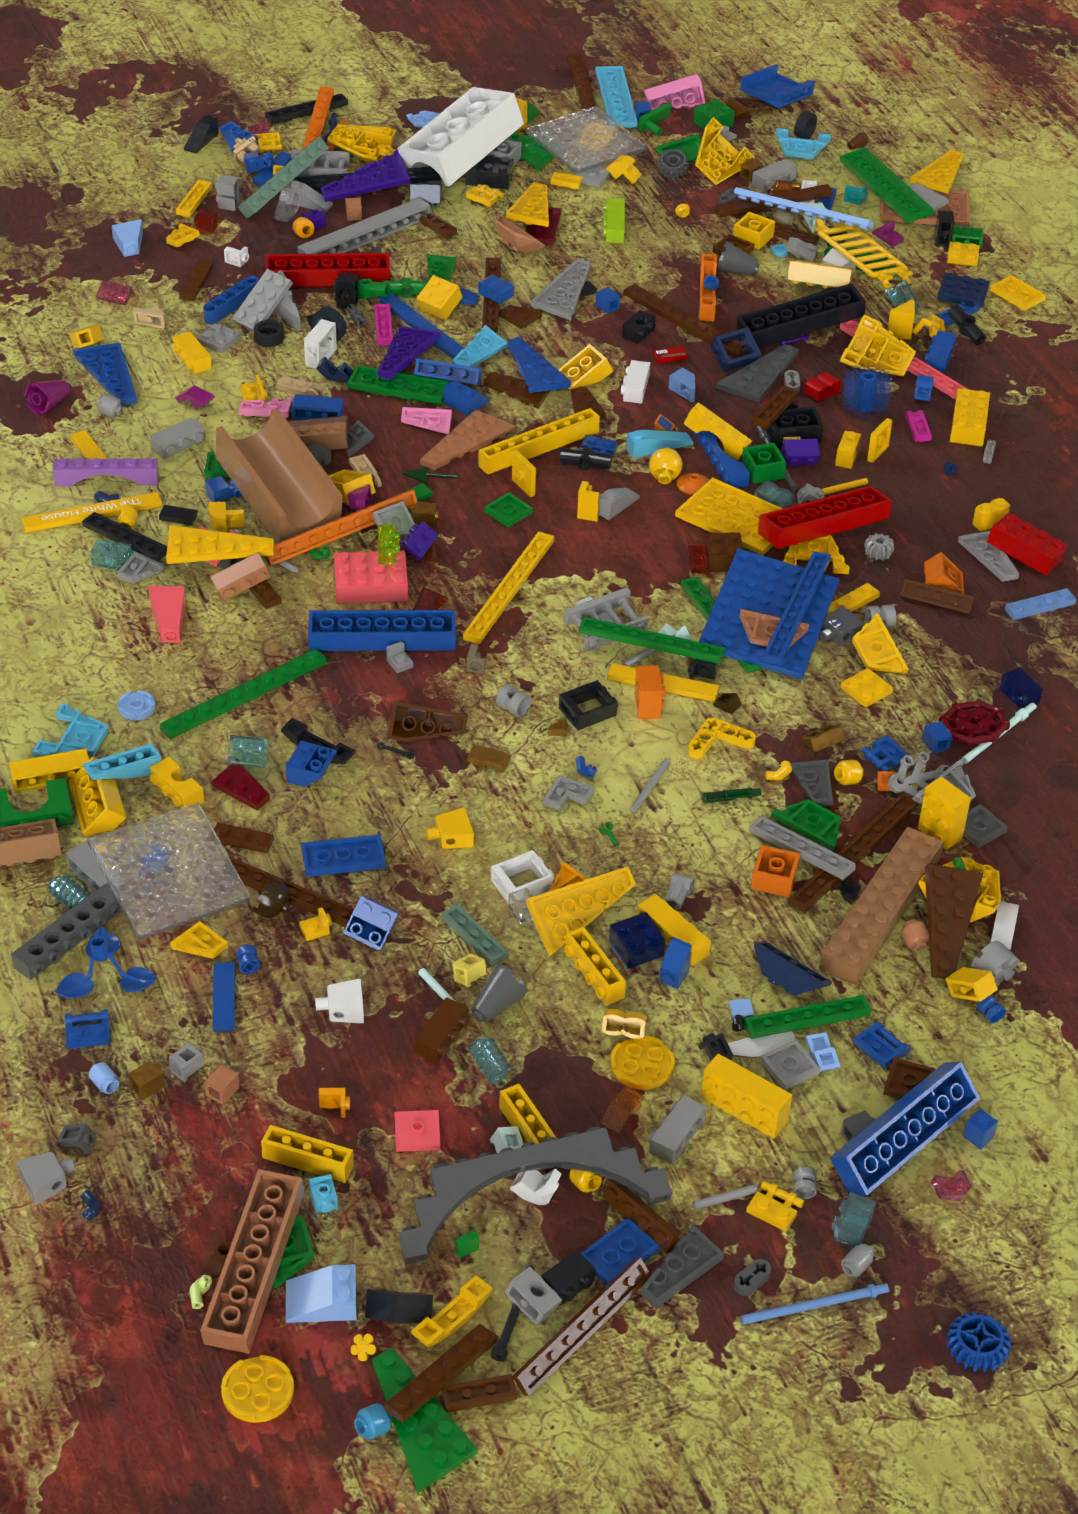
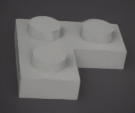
[543,775,595,811]

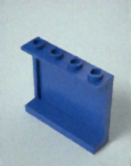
[740,64,815,108]

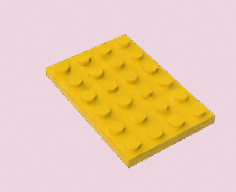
[675,478,783,555]

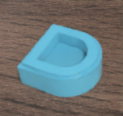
[770,243,788,257]

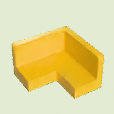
[577,481,600,522]

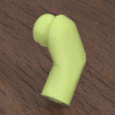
[189,1275,212,1309]

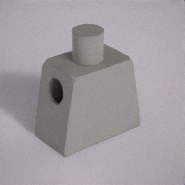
[16,1152,75,1206]

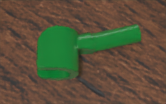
[598,822,618,847]

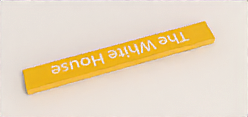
[21,492,162,533]

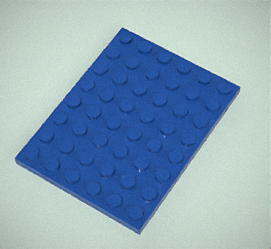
[699,548,840,680]

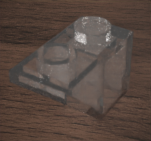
[274,190,301,222]

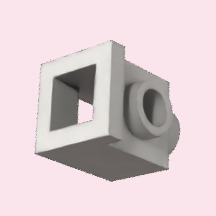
[169,1043,204,1083]

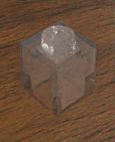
[509,887,533,924]

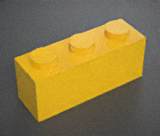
[172,332,212,374]

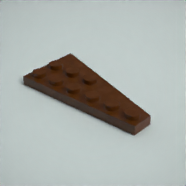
[925,864,983,979]

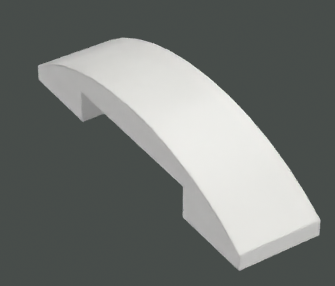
[990,901,1019,950]

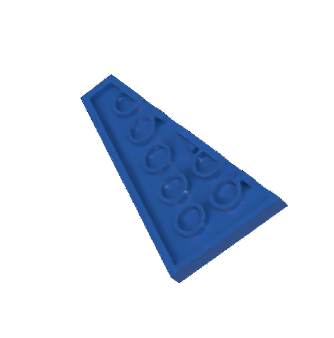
[507,337,571,393]
[72,343,137,405]

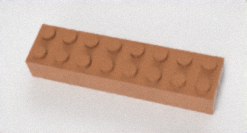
[200,1169,304,1354]

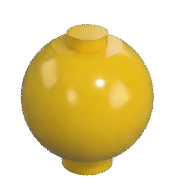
[649,447,683,484]

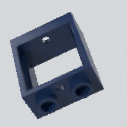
[711,327,762,372]

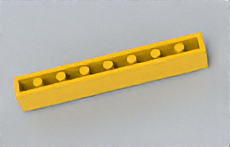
[478,408,600,475]

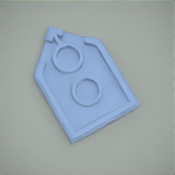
[406,110,440,128]

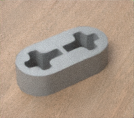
[784,370,800,393]

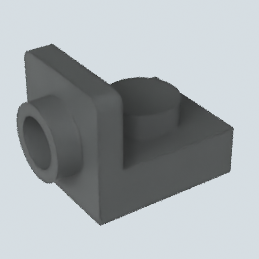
[56,1123,97,1154]

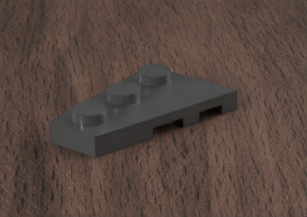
[791,759,833,806]

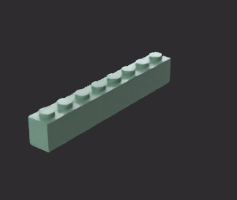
[238,136,329,218]

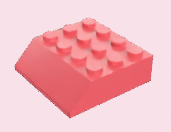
[334,550,408,604]

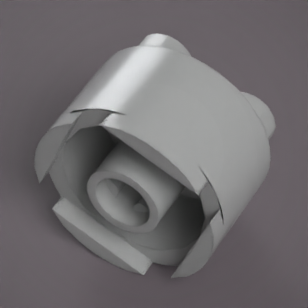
[970,940,1020,987]

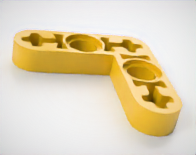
[688,718,756,759]

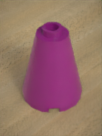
[24,380,70,415]

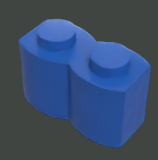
[478,275,514,304]

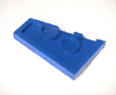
[219,121,258,153]

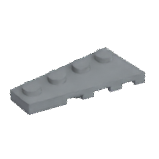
[958,531,1019,582]

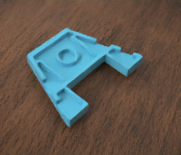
[776,128,831,160]
[32,703,109,757]

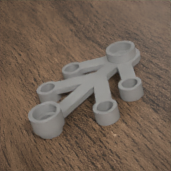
[888,751,950,797]

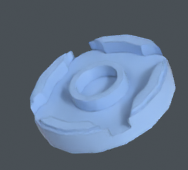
[118,690,156,720]

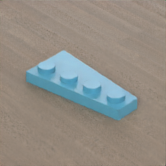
[452,325,508,367]

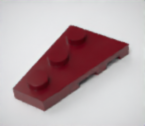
[212,760,270,811]

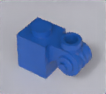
[244,151,275,173]
[205,476,242,502]

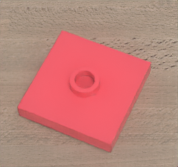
[395,1110,440,1152]

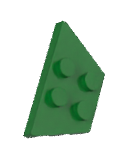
[771,799,841,852]
[273,1216,315,1288]

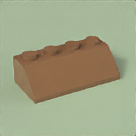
[0,818,61,866]

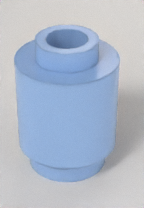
[89,1062,120,1094]

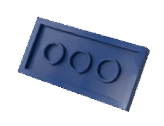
[301,835,386,877]

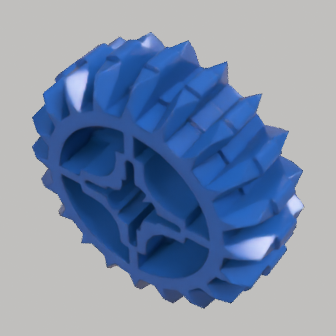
[946,1310,1011,1373]

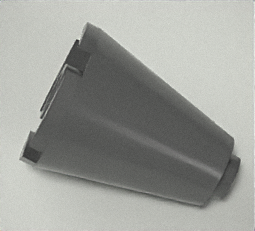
[716,241,760,275]
[471,964,528,1023]

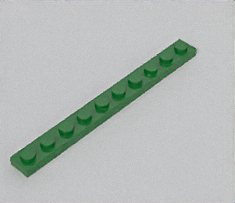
[160,648,327,740]

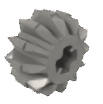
[864,533,894,561]

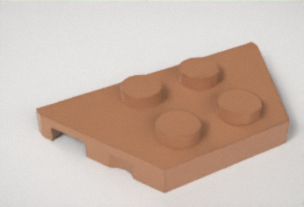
[739,609,809,648]

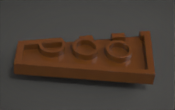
[484,372,550,409]

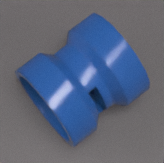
[236,945,260,974]
[976,994,1006,1024]

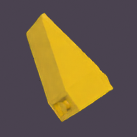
[695,117,755,185]
[327,124,397,164]
[918,857,1001,923]

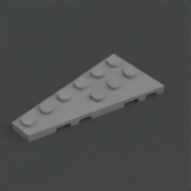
[531,258,591,320]

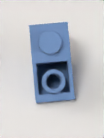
[668,368,695,402]

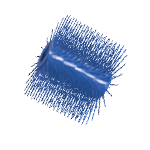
[841,363,893,420]

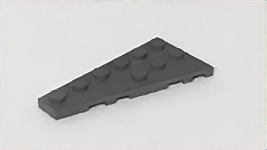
[715,344,799,403]

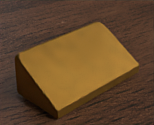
[801,724,844,752]

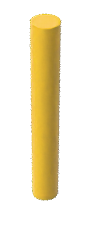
[821,478,868,495]

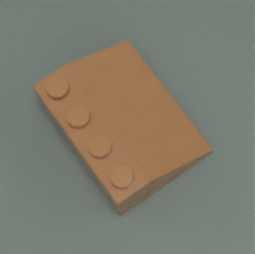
[288,416,348,450]

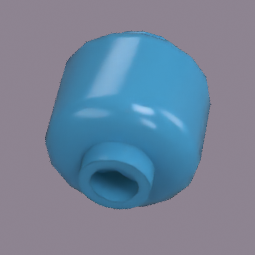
[354,1403,392,1440]

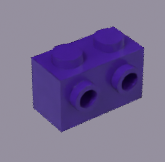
[781,439,820,466]

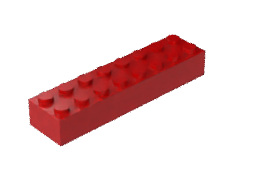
[265,253,390,288]
[758,486,892,549]

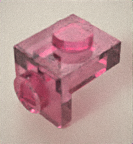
[931,1170,972,1201]

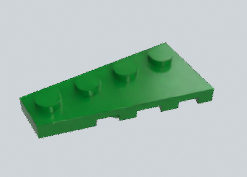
[427,254,457,282]

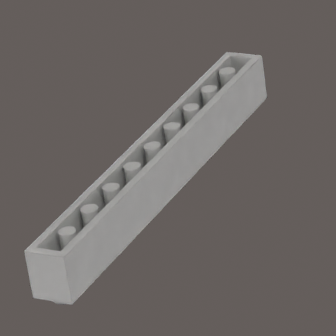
[298,198,431,254]

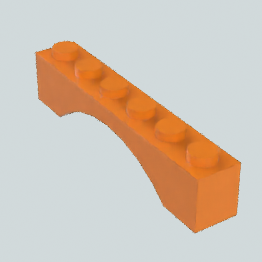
[699,253,717,322]

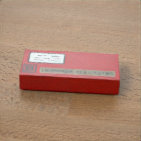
[652,346,688,364]

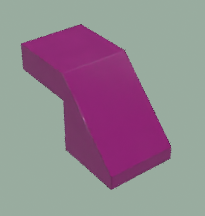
[175,385,215,410]

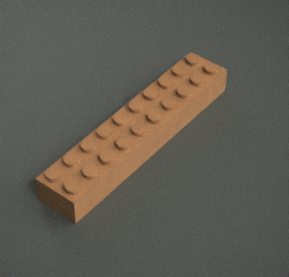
[819,827,944,985]

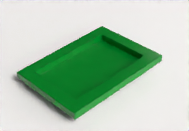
[655,134,702,162]

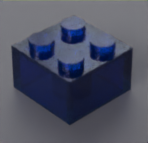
[609,912,665,969]

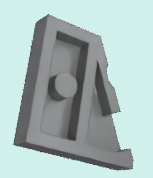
[786,237,818,262]

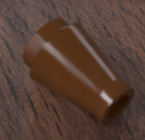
[847,132,869,150]

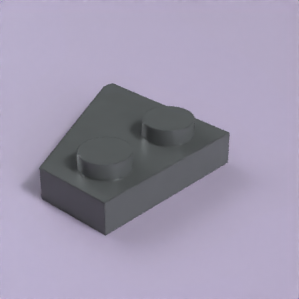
[346,420,375,457]

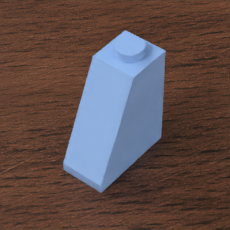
[112,219,143,257]

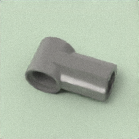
[664,873,695,911]

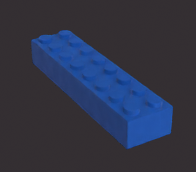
[308,610,456,651]
[830,1061,981,1196]

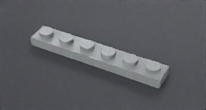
[749,816,856,880]

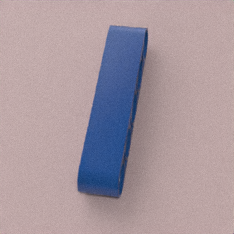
[203,276,259,324]

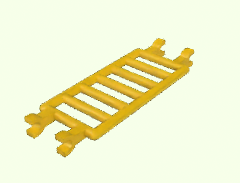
[814,218,913,288]

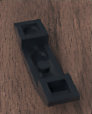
[281,718,356,764]

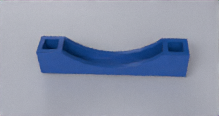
[693,431,750,489]

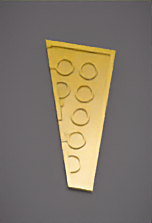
[910,150,964,194]
[506,182,549,227]
[166,525,275,564]
[525,866,636,957]

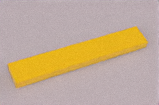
[607,663,720,702]

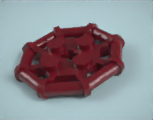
[939,699,1010,747]

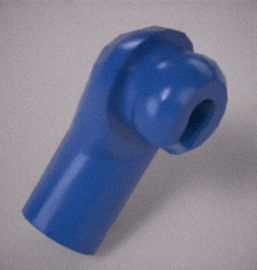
[575,756,597,778]

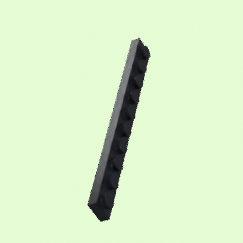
[293,166,441,191]

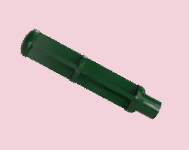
[701,787,761,804]

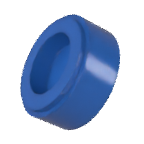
[703,275,719,290]

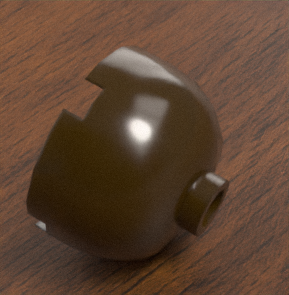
[252,877,291,918]

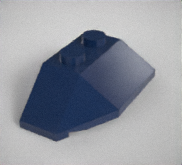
[754,940,832,996]

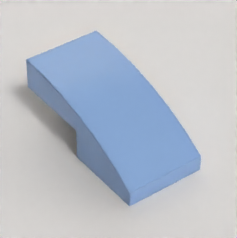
[805,1032,840,1072]

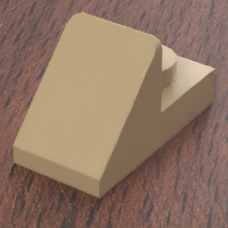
[133,303,165,329]

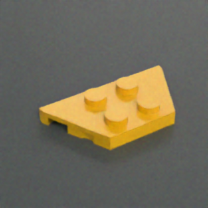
[852,613,909,674]

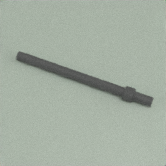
[756,426,797,490]

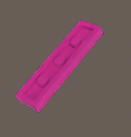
[374,304,393,346]

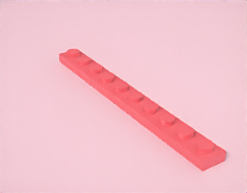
[840,320,966,400]

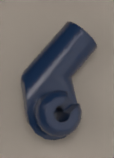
[94,491,120,503]
[81,1190,101,1221]

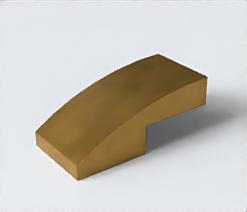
[467,745,511,773]

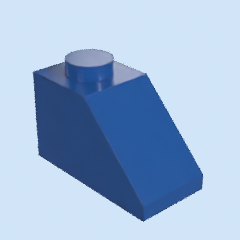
[659,937,692,989]

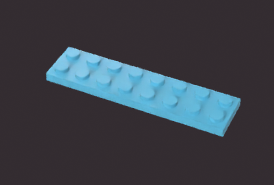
[595,66,638,129]

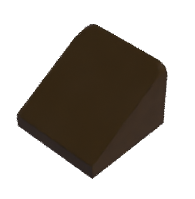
[713,693,742,714]

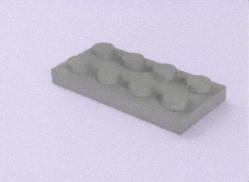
[232,269,293,332]

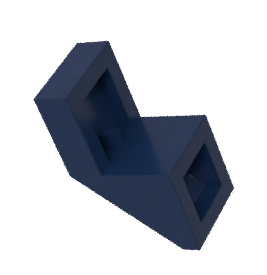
[316,357,353,383]

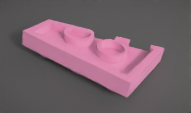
[239,397,293,418]

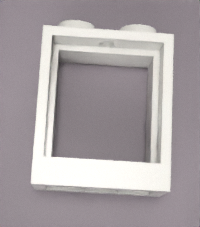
[304,319,337,369]
[491,850,554,906]

